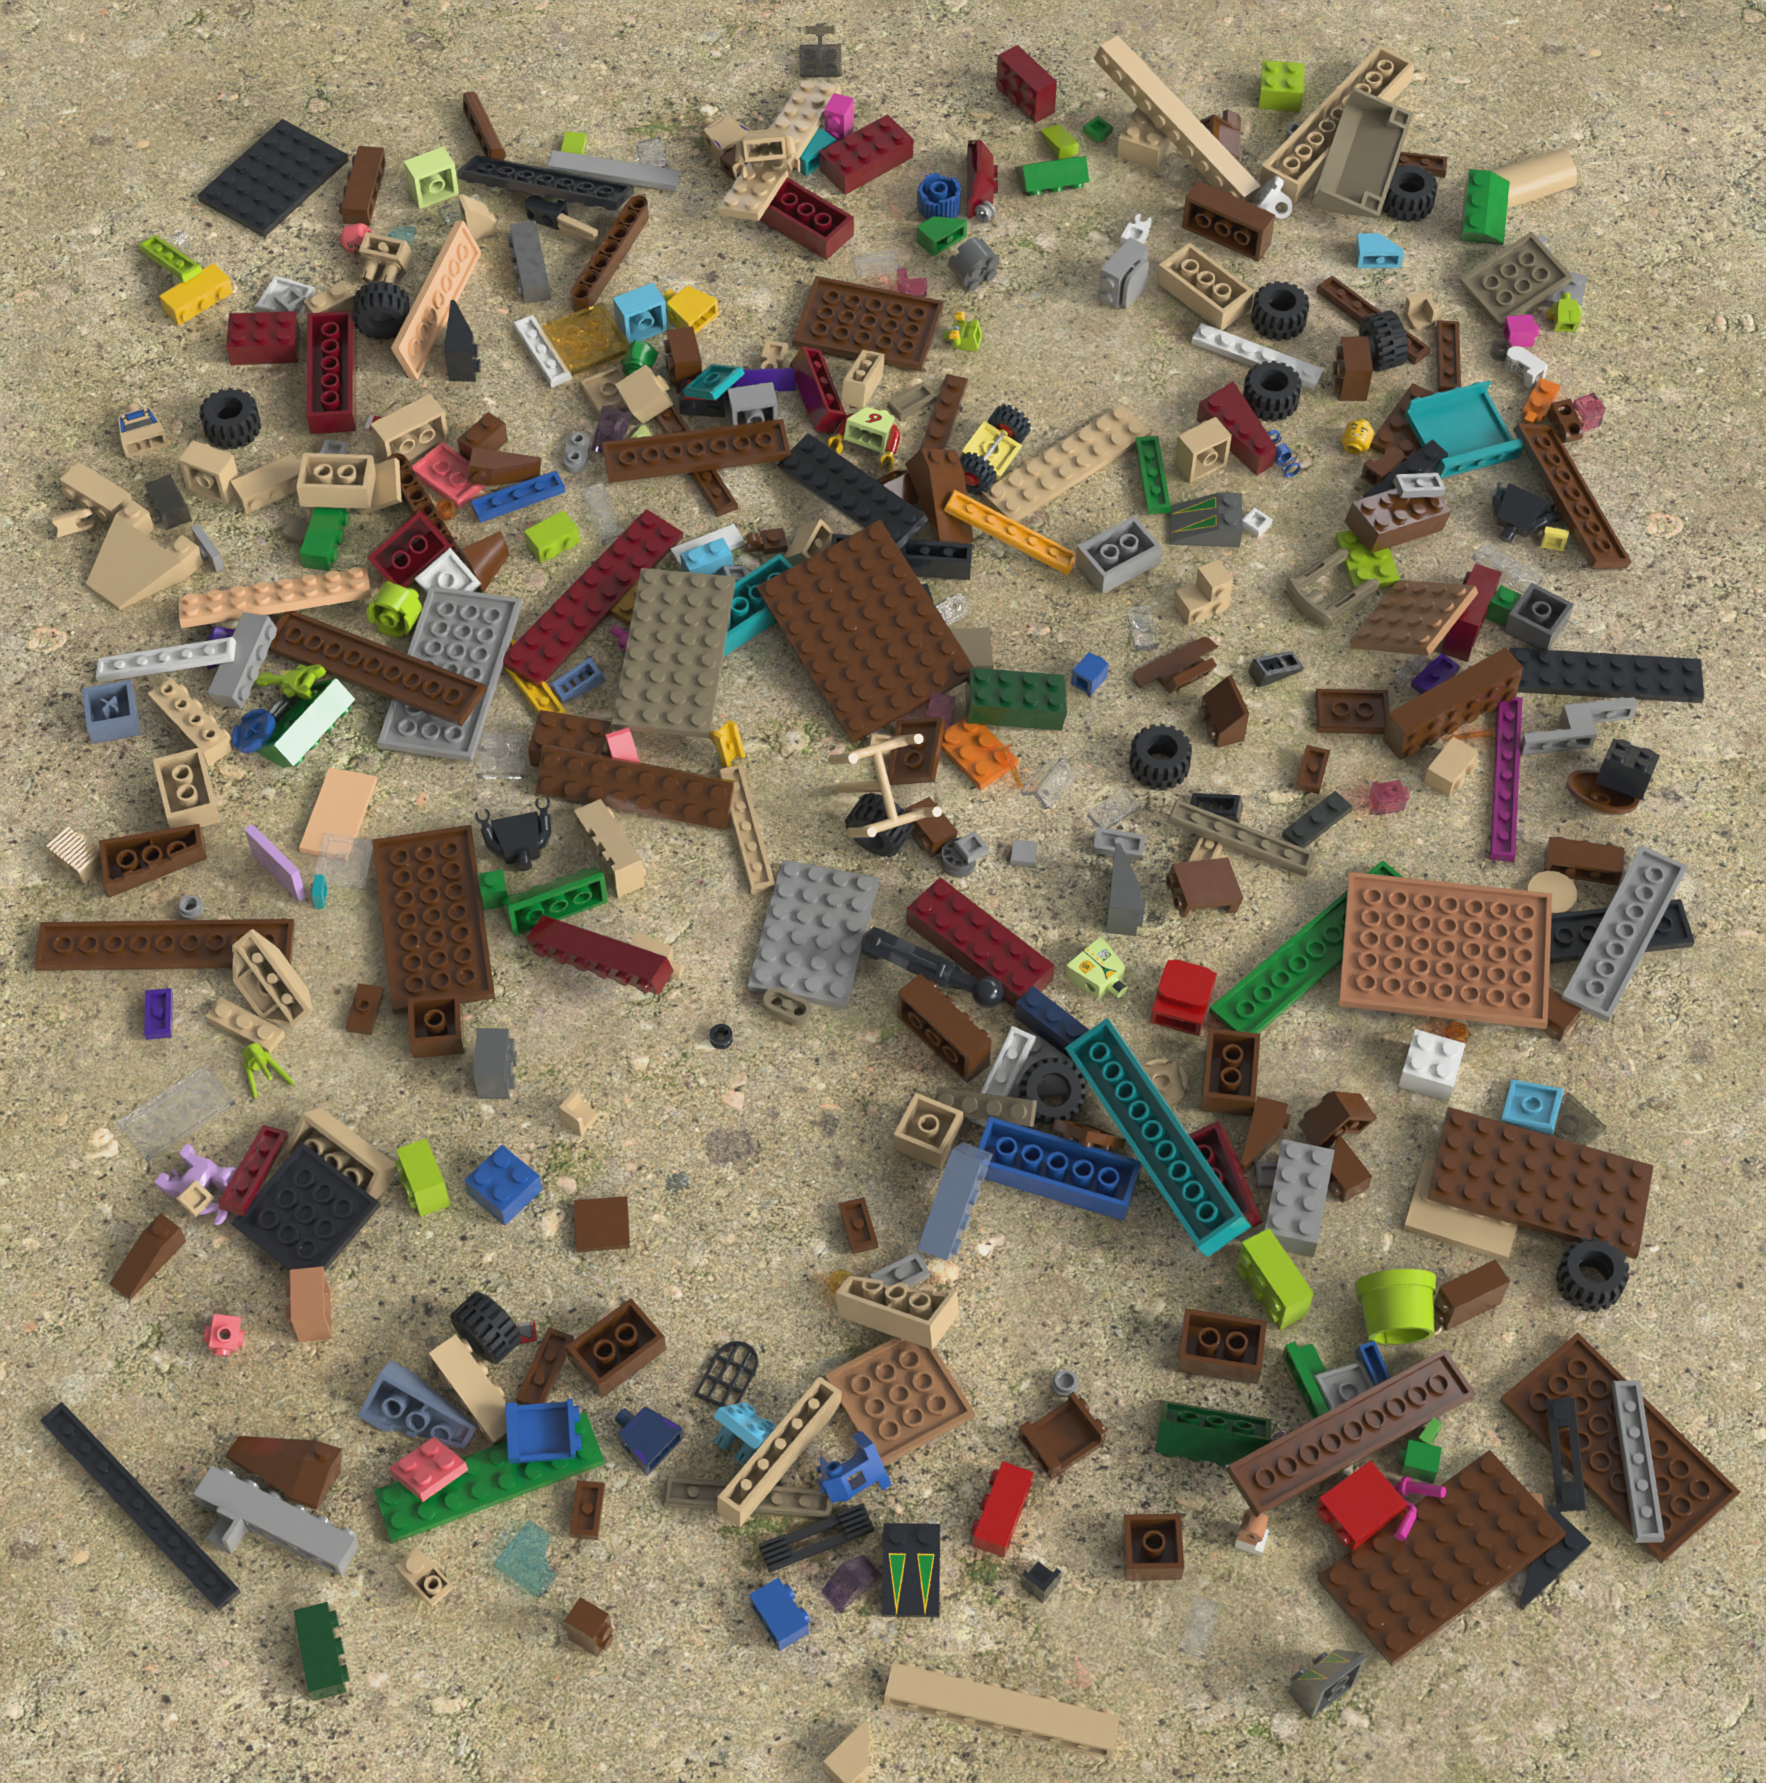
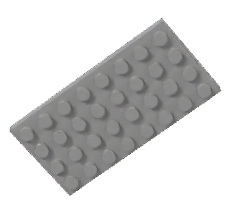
[377,586,522,762]

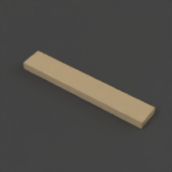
[718,764,775,894]

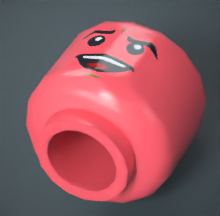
[339,223,372,254]

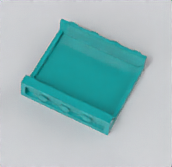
[1404,380,1524,479]

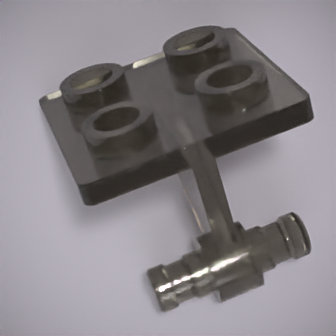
[799,23,842,78]

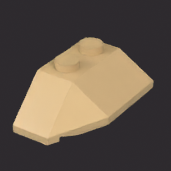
[232,929,313,1027]

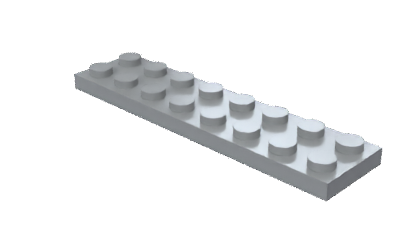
[1561,845,1688,1023]

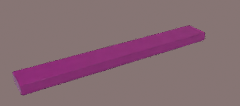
[1489,697,1523,862]

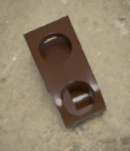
[1547,398,1583,443]
[1361,447,1405,486]

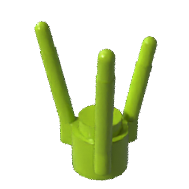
[242,1043,294,1098]

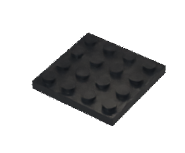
[231,1142,381,1271]

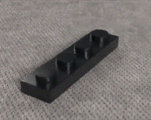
[1363,439,1448,499]

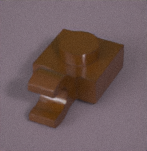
[745,528,788,555]

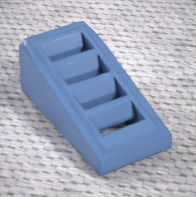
[551,657,606,703]

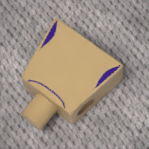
[702,116,752,164]

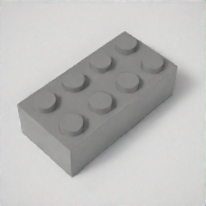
[1264,1139,1335,1257]

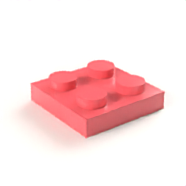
[389,1437,468,1502]

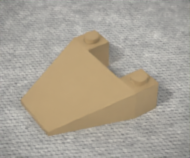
[86,500,204,610]

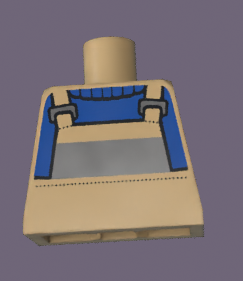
[118,404,169,458]

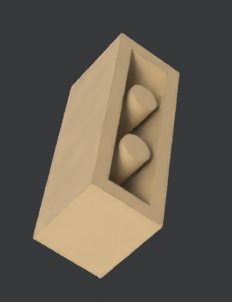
[841,350,885,409]
[230,453,301,514]
[59,462,132,523]

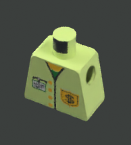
[1065,936,1128,998]

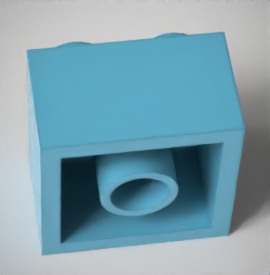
[613,283,667,346]

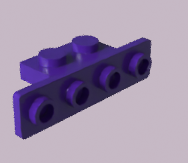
[727,368,795,394]

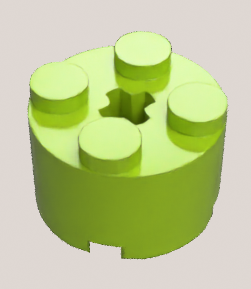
[366,581,422,638]

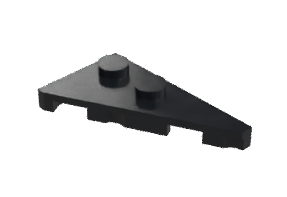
[1519,1504,1592,1610]

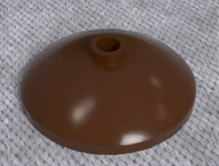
[1566,769,1640,815]

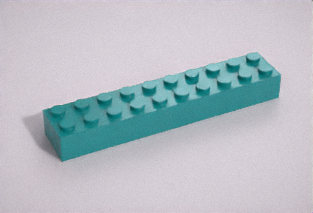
[1065,1018,1251,1258]

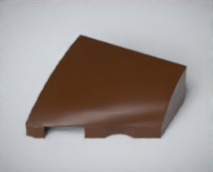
[460,531,509,593]

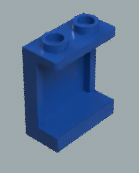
[505,1398,582,1464]

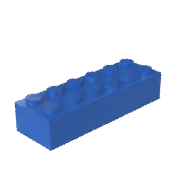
[978,1117,1141,1221]

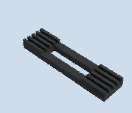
[1546,1397,1586,1513]
[759,1503,874,1573]

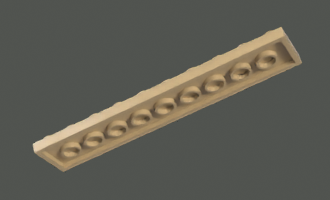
[718,80,841,221]

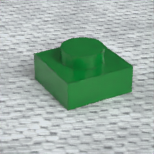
[1083,116,1113,143]

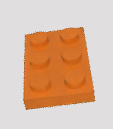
[941,717,1018,790]

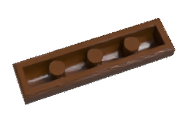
[463,92,506,160]

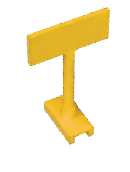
[643,720,745,768]

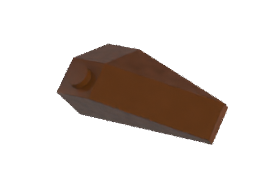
[226,1436,342,1510]

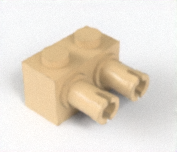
[359,232,414,285]

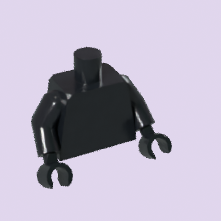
[1492,482,1562,543]
[474,797,551,871]

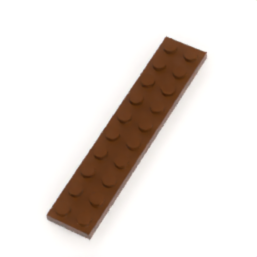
[268,611,487,727]
[34,919,295,971]
[1225,1349,1476,1518]

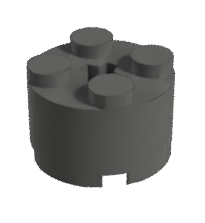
[948,237,999,291]

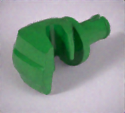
[620,340,659,376]

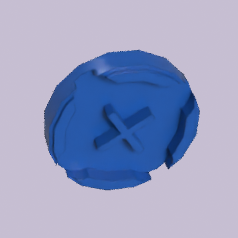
[231,708,275,753]

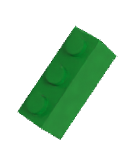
[299,507,350,571]

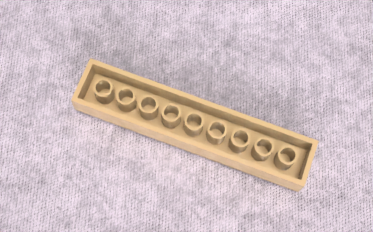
[1259,45,1415,203]

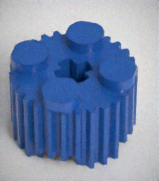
[917,172,961,220]

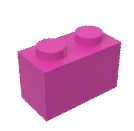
[824,93,854,142]

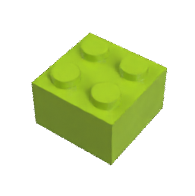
[1258,60,1305,112]
[394,1138,450,1217]

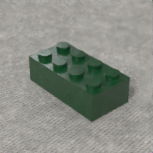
[965,667,1067,731]

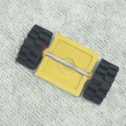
[959,404,1031,495]

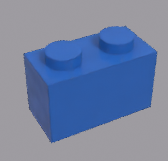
[749,1577,810,1651]

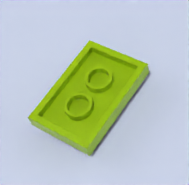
[1335,530,1400,589]

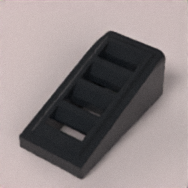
[1248,651,1304,687]
[1190,793,1243,823]

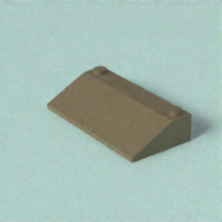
[1311,87,1414,219]

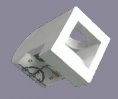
[1505,346,1548,389]

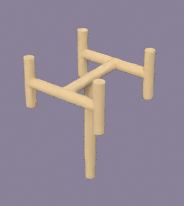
[828,734,942,838]

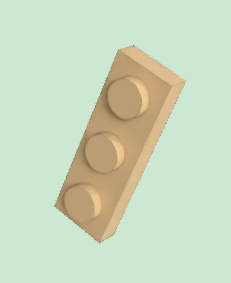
[206,997,285,1054]

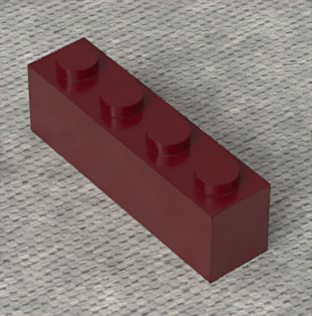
[789,346,846,434]

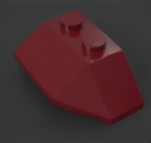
[967,140,998,218]

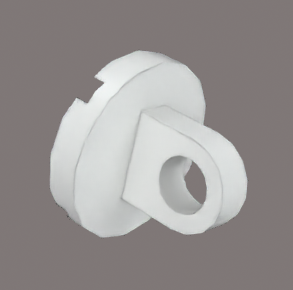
[1251,175,1292,219]

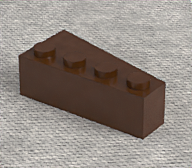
[99,824,207,897]

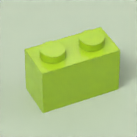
[524,510,580,563]

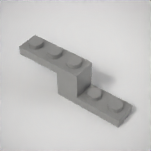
[1520,697,1637,756]

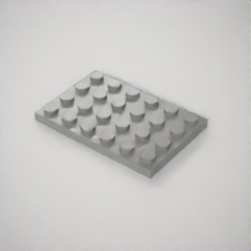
[748,860,879,1009]

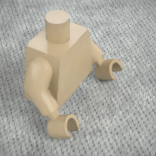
[732,128,800,179]

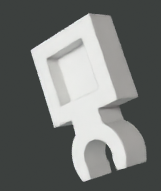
[1120,214,1151,244]

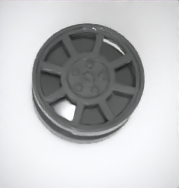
[941,838,976,878]

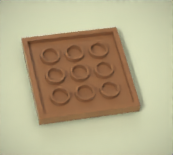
[1350,580,1478,656]
[825,1337,975,1466]

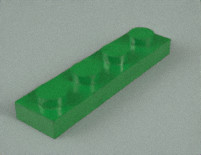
[1135,436,1171,514]

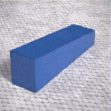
[1355,1341,1391,1386]

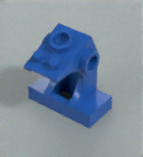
[816,1431,892,1503]

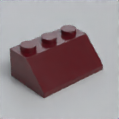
[367,508,452,588]

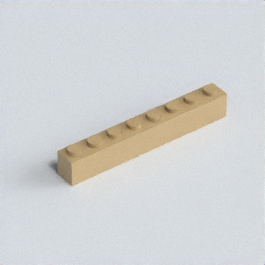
[884,1661,1120,1759]

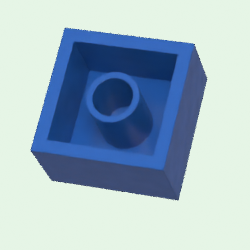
[464,1145,542,1226]

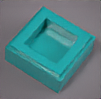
[311,874,328,909]

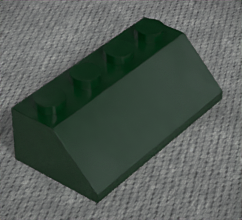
[1155,1400,1272,1467]

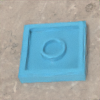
[1501,1079,1563,1135]

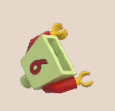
[828,407,900,471]

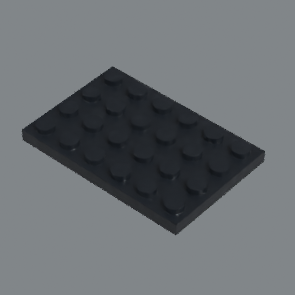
[197,119,349,238]

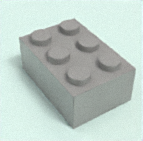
[1075,516,1162,594]

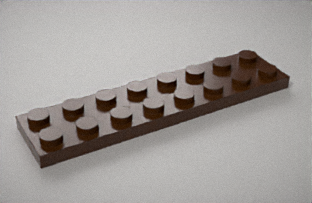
[602,419,791,483]
[1513,423,1632,568]
[536,744,735,830]

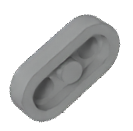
[563,432,591,473]

